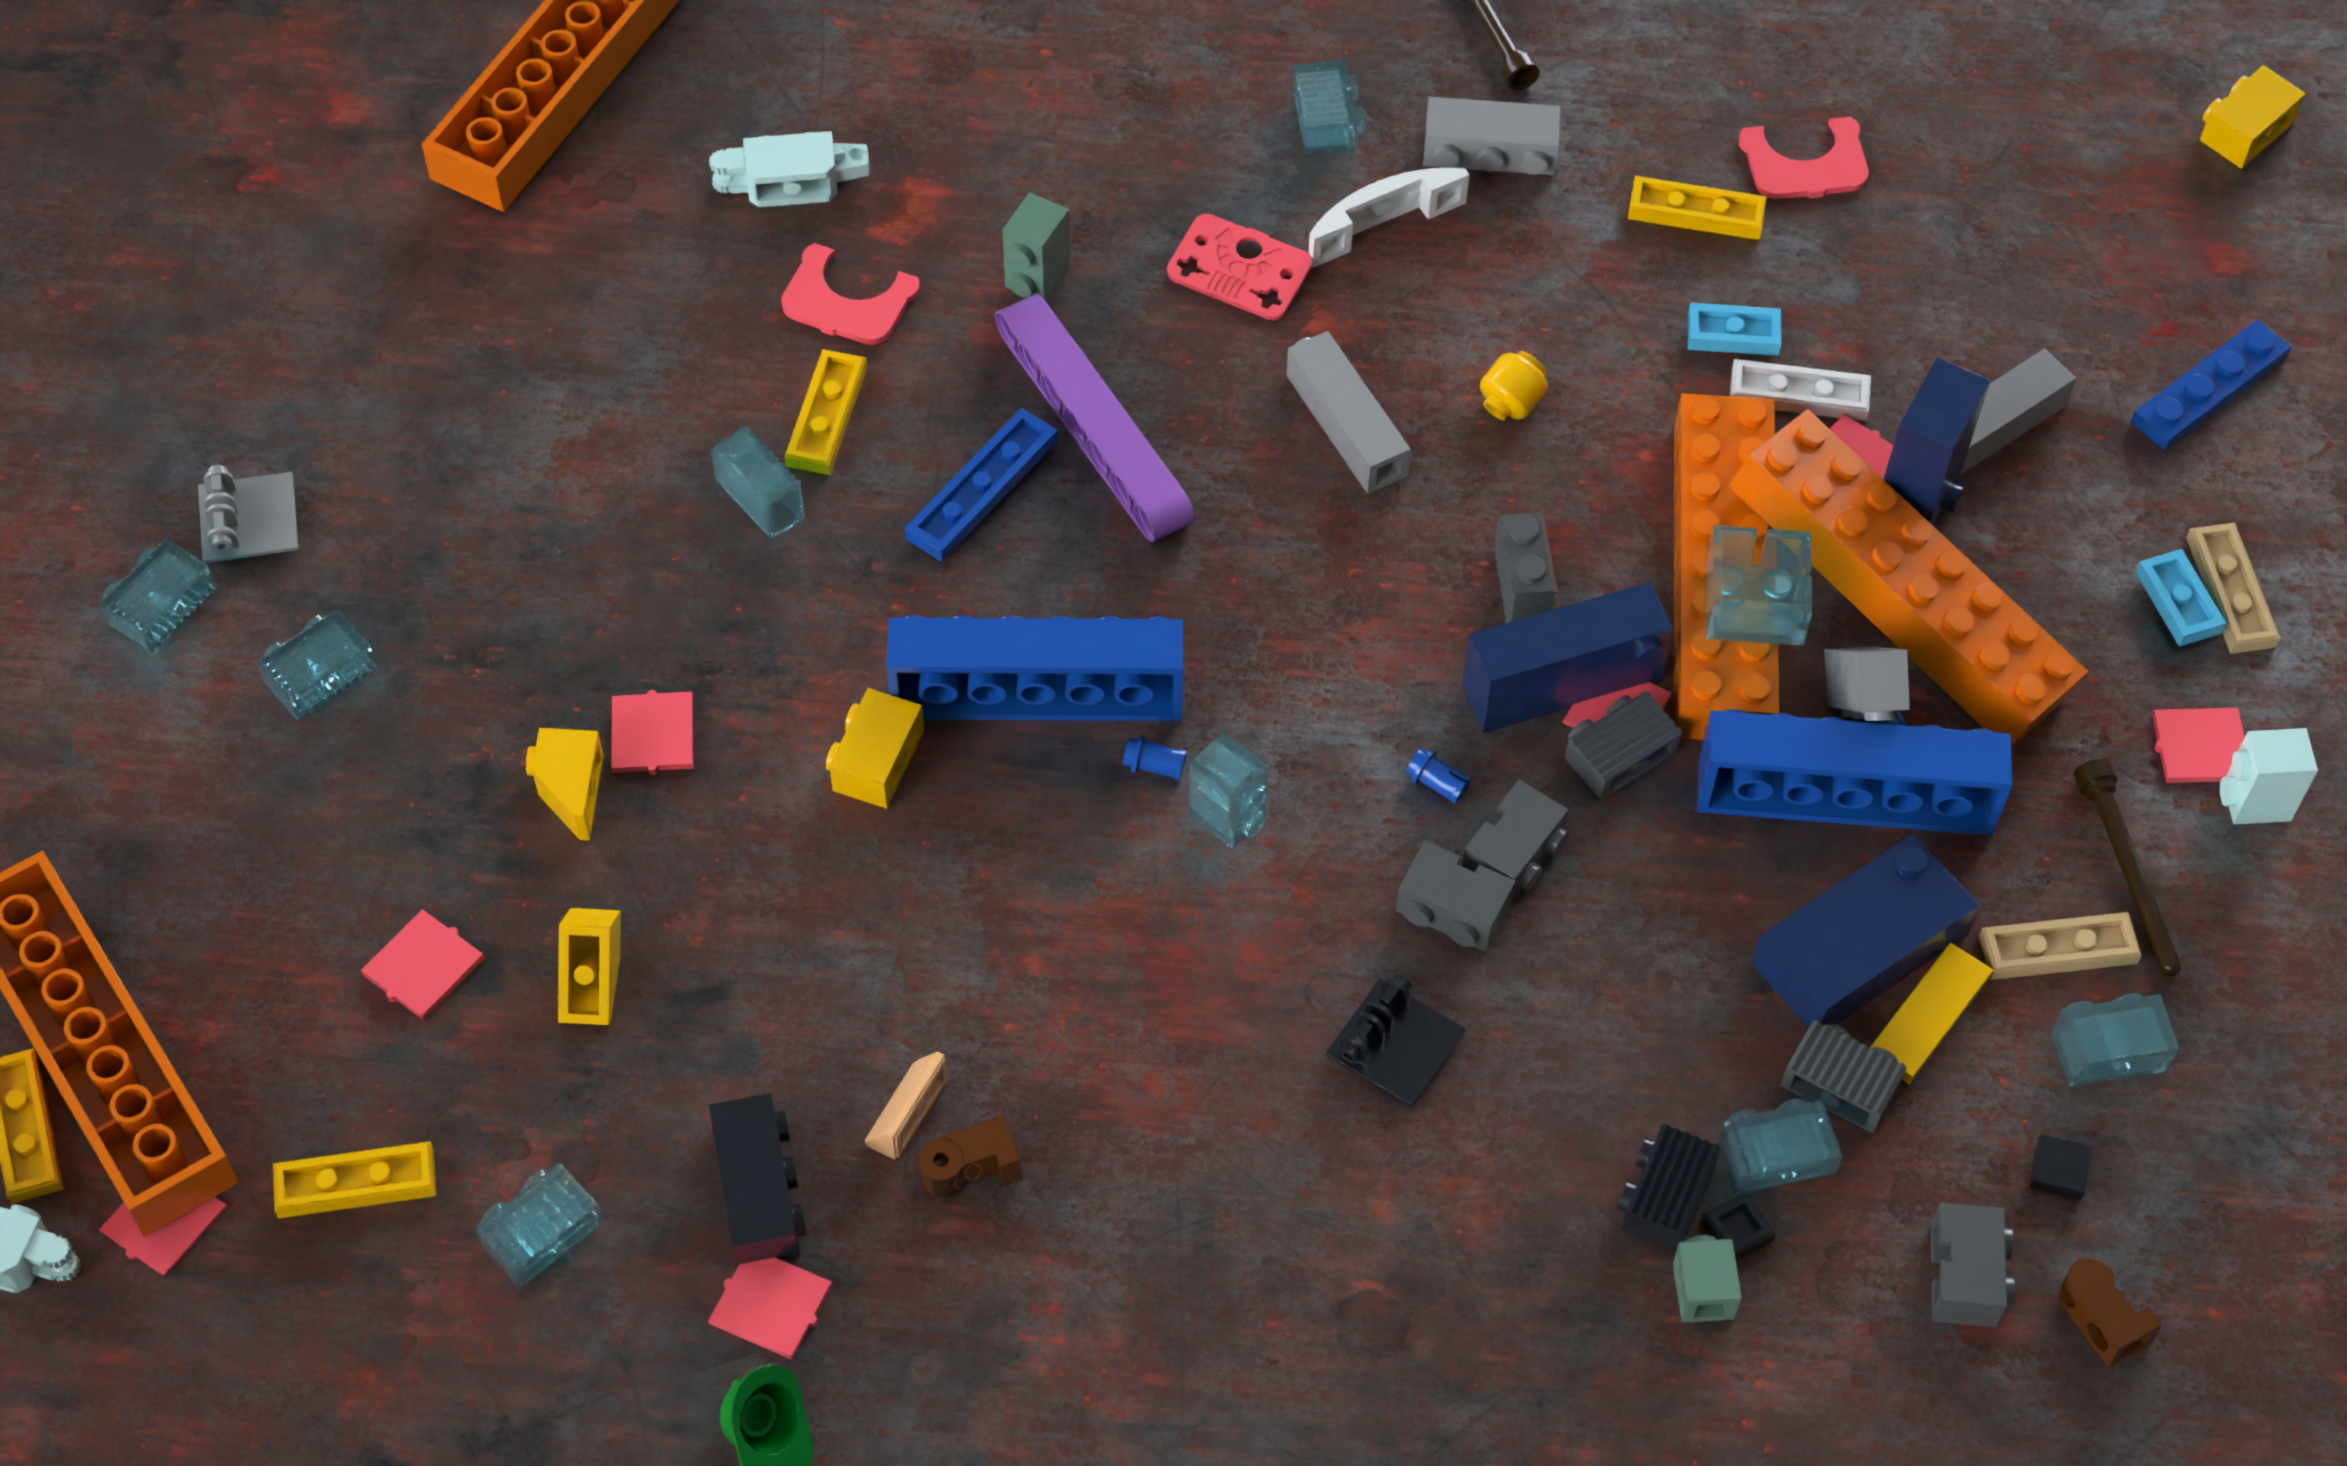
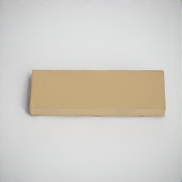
[2186,522,2280,654]
[1979,912,2141,980]

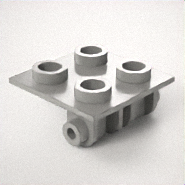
[198,465,299,563]

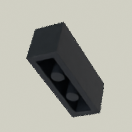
[709,1093,807,1268]

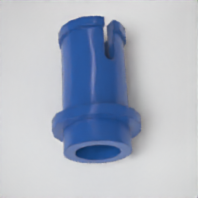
[1123,735,1187,781]
[1406,748,1472,805]

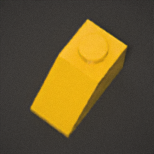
[526,728,604,841]
[558,908,621,1025]

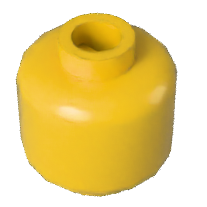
[1480,351,1548,420]

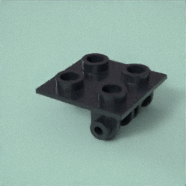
[1325,974,1466,1107]

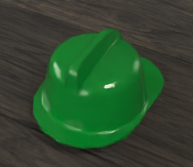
[720,1364,813,1466]

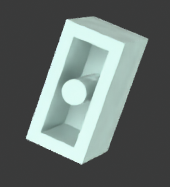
[2220,728,2318,825]

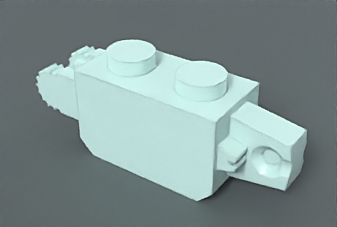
[709,131,870,207]
[0,1205,81,1293]

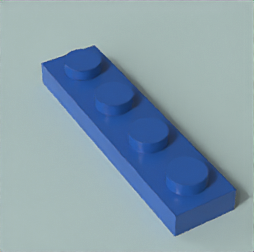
[2131,319,2292,451]
[904,407,1058,562]

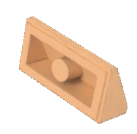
[865,1051,947,1160]

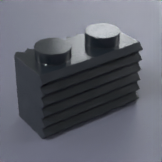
[1617,1124,1721,1251]

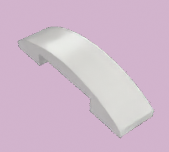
[1309,168,1470,268]

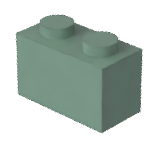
[1002,192,1070,301]

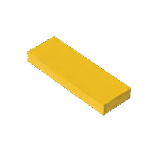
[1628,176,1767,240]
[784,349,867,475]
[1869,942,1993,1085]
[0,1048,64,1205]
[273,1141,437,1219]

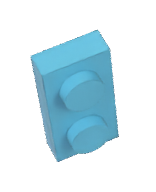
[1688,303,1781,356]
[2135,549,2226,647]

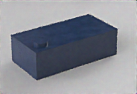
[1884,358,1991,528]
[1462,582,1673,733]
[1751,834,1980,1028]

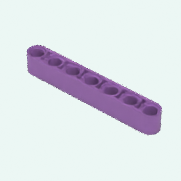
[995,293,1195,543]

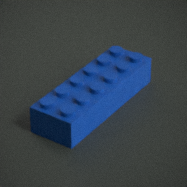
[886,615,1183,721]
[1697,709,2013,836]

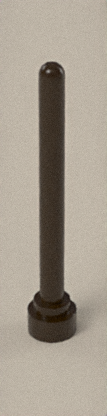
[1469,0,1540,91]
[2073,758,2181,977]

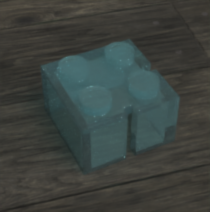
[1705,525,1812,646]

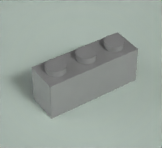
[1423,97,1560,175]
[1824,646,1910,721]

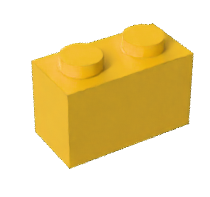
[2200,65,2306,169]
[826,688,924,809]

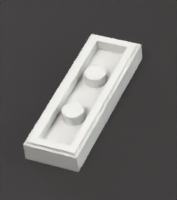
[1730,359,1871,421]

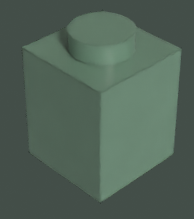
[1673,1235,1742,1323]

